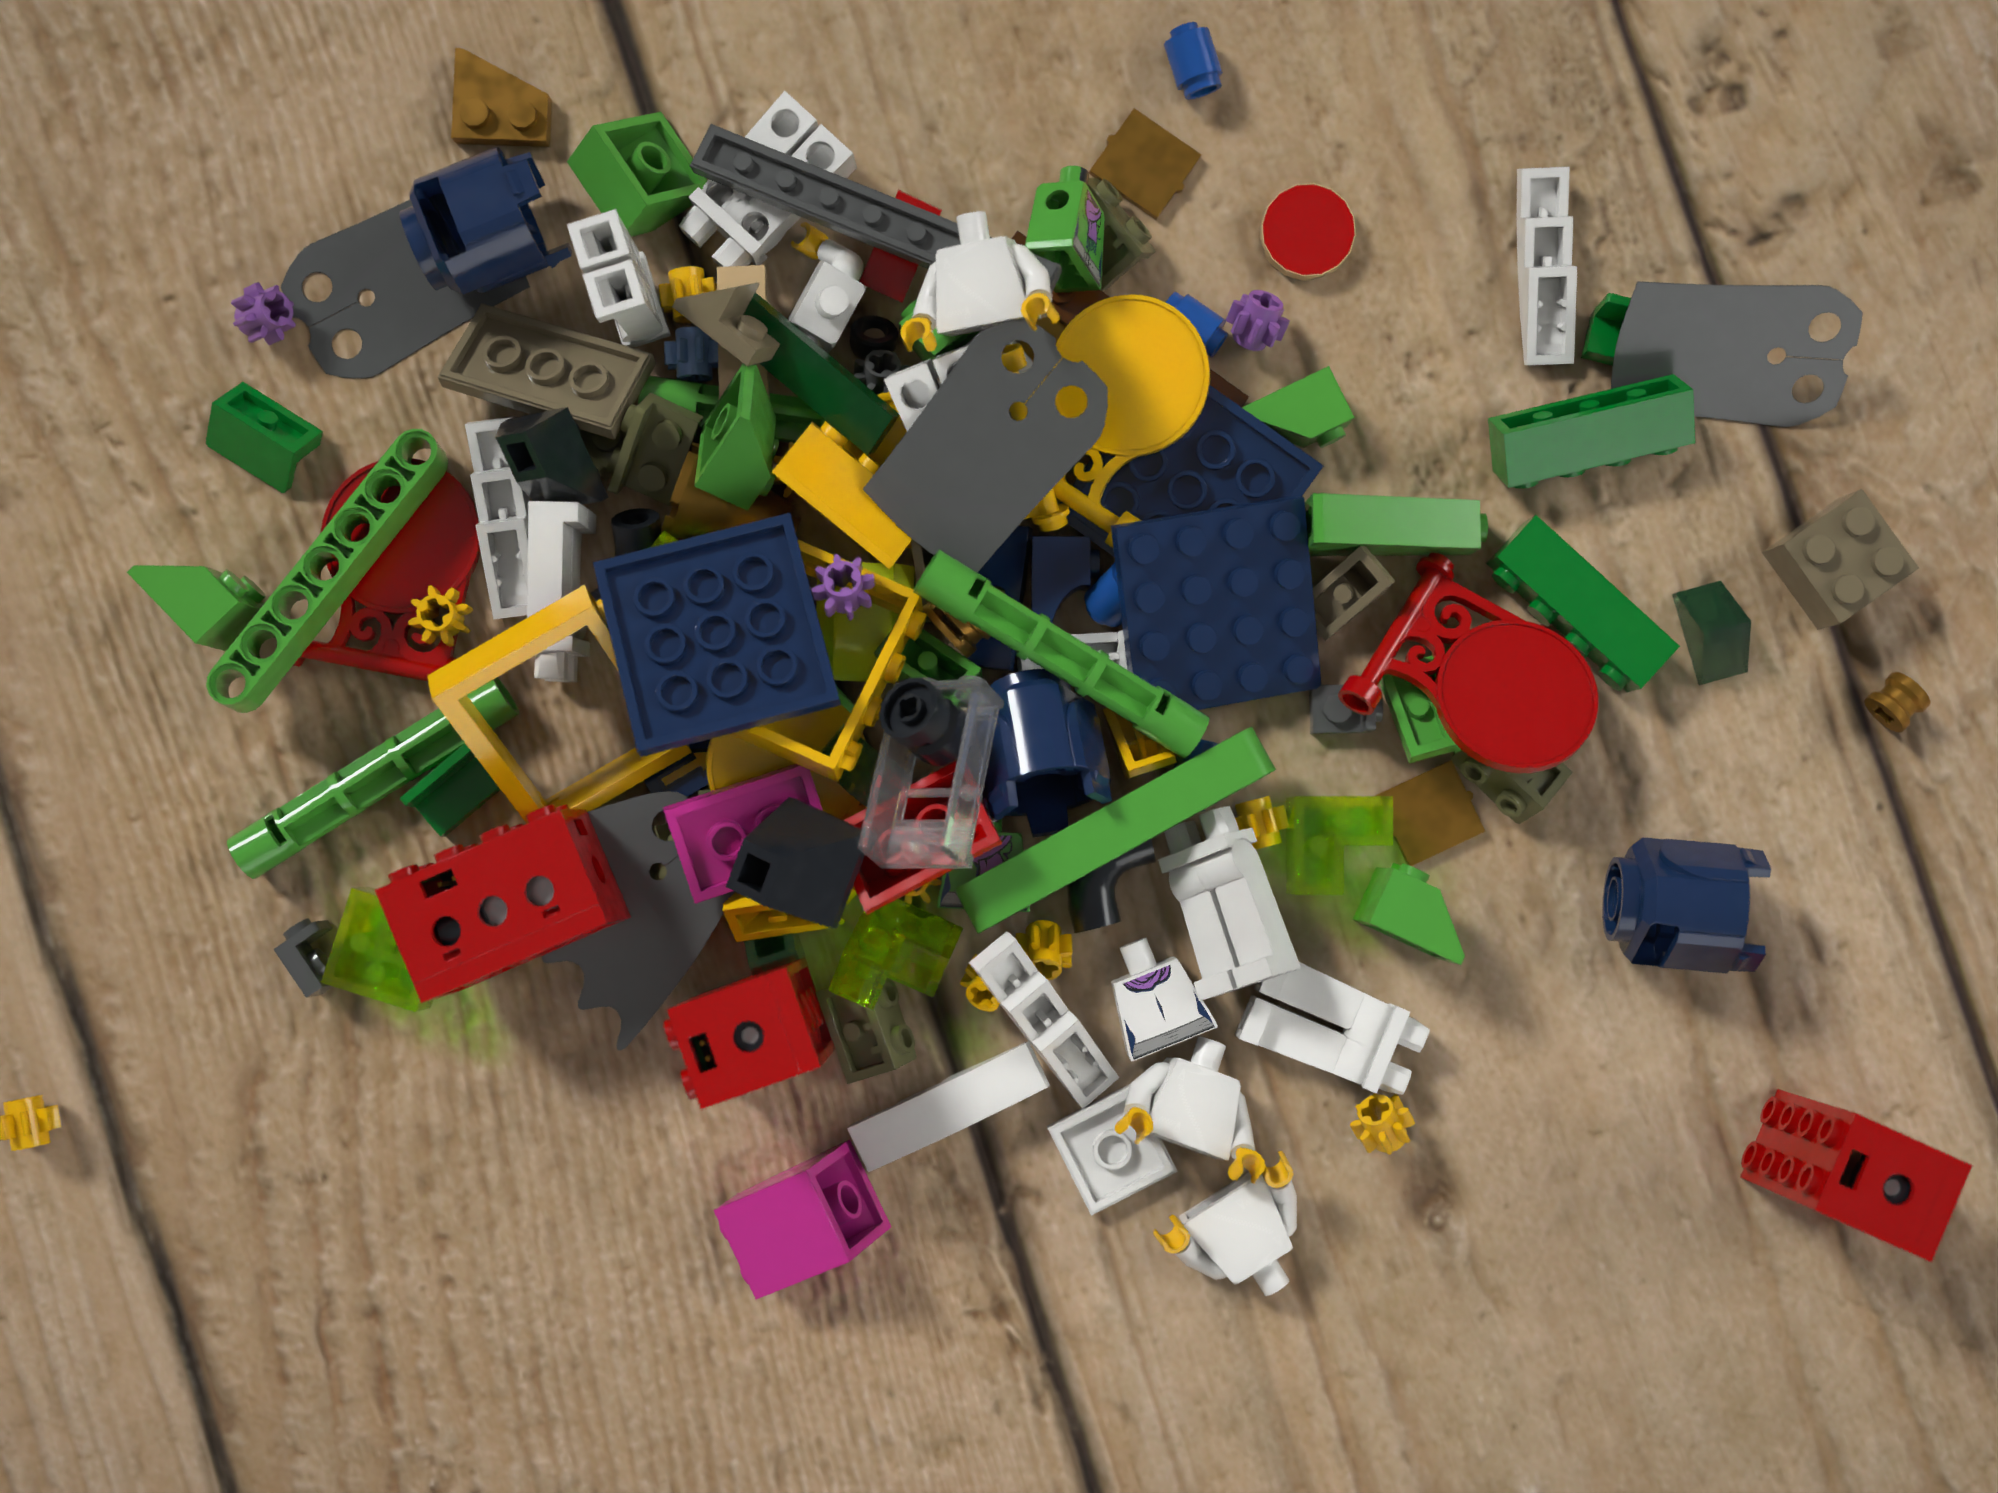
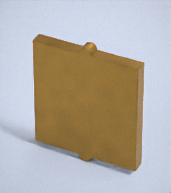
[1089,108,1202,220]
[1374,760,1486,866]

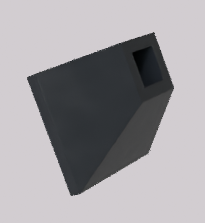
[495,407,608,504]
[726,797,873,928]

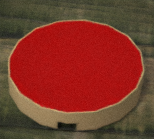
[1259,183,1356,281]

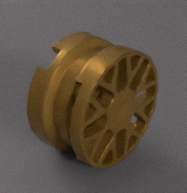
[923,602,991,658]

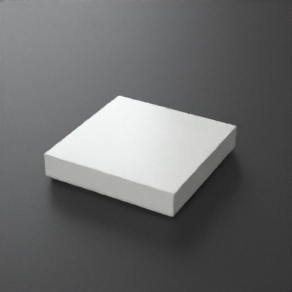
[1047,1084,1178,1216]

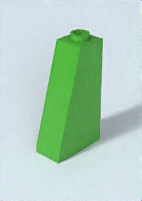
[1305,493,1488,556]

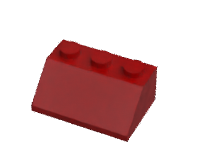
[844,759,1002,915]

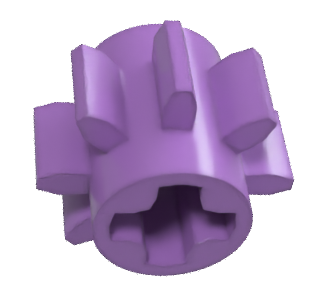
[231,282,296,345]
[1226,290,1290,351]
[812,554,875,620]

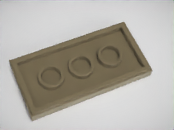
[438,303,656,440]

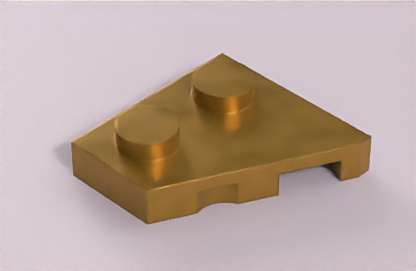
[451,48,552,147]

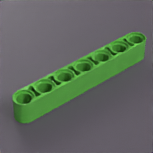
[206,429,448,713]
[954,726,1276,934]

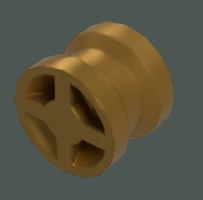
[1864,672,1931,733]

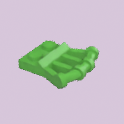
[1379,624,1481,764]

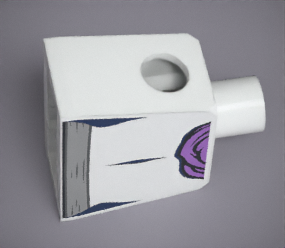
[1111,937,1218,1062]

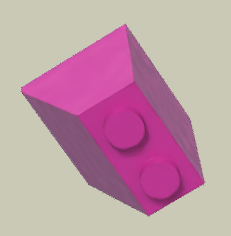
[714,1140,891,1300]

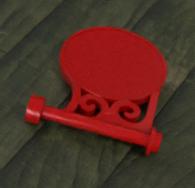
[276,458,481,682]
[1338,553,1599,773]

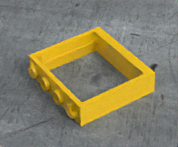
[731,539,927,782]
[427,585,692,824]

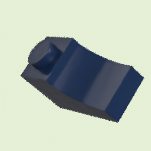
[1031,536,1100,623]

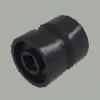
[879,678,972,766]

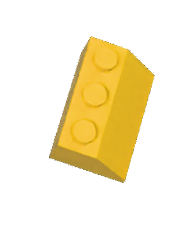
[772,421,912,569]

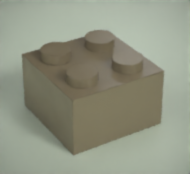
[1762,489,1919,630]

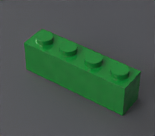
[1488,374,1696,489]
[1486,515,1680,692]

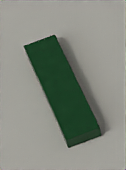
[743,292,900,455]

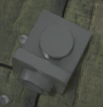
[1309,685,1383,734]
[273,918,337,998]

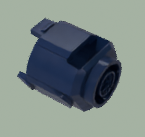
[399,146,572,295]
[971,669,1112,838]
[1602,837,1772,973]

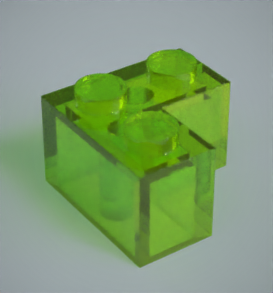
[1286,796,1393,895]
[321,887,433,1012]
[828,899,963,1010]

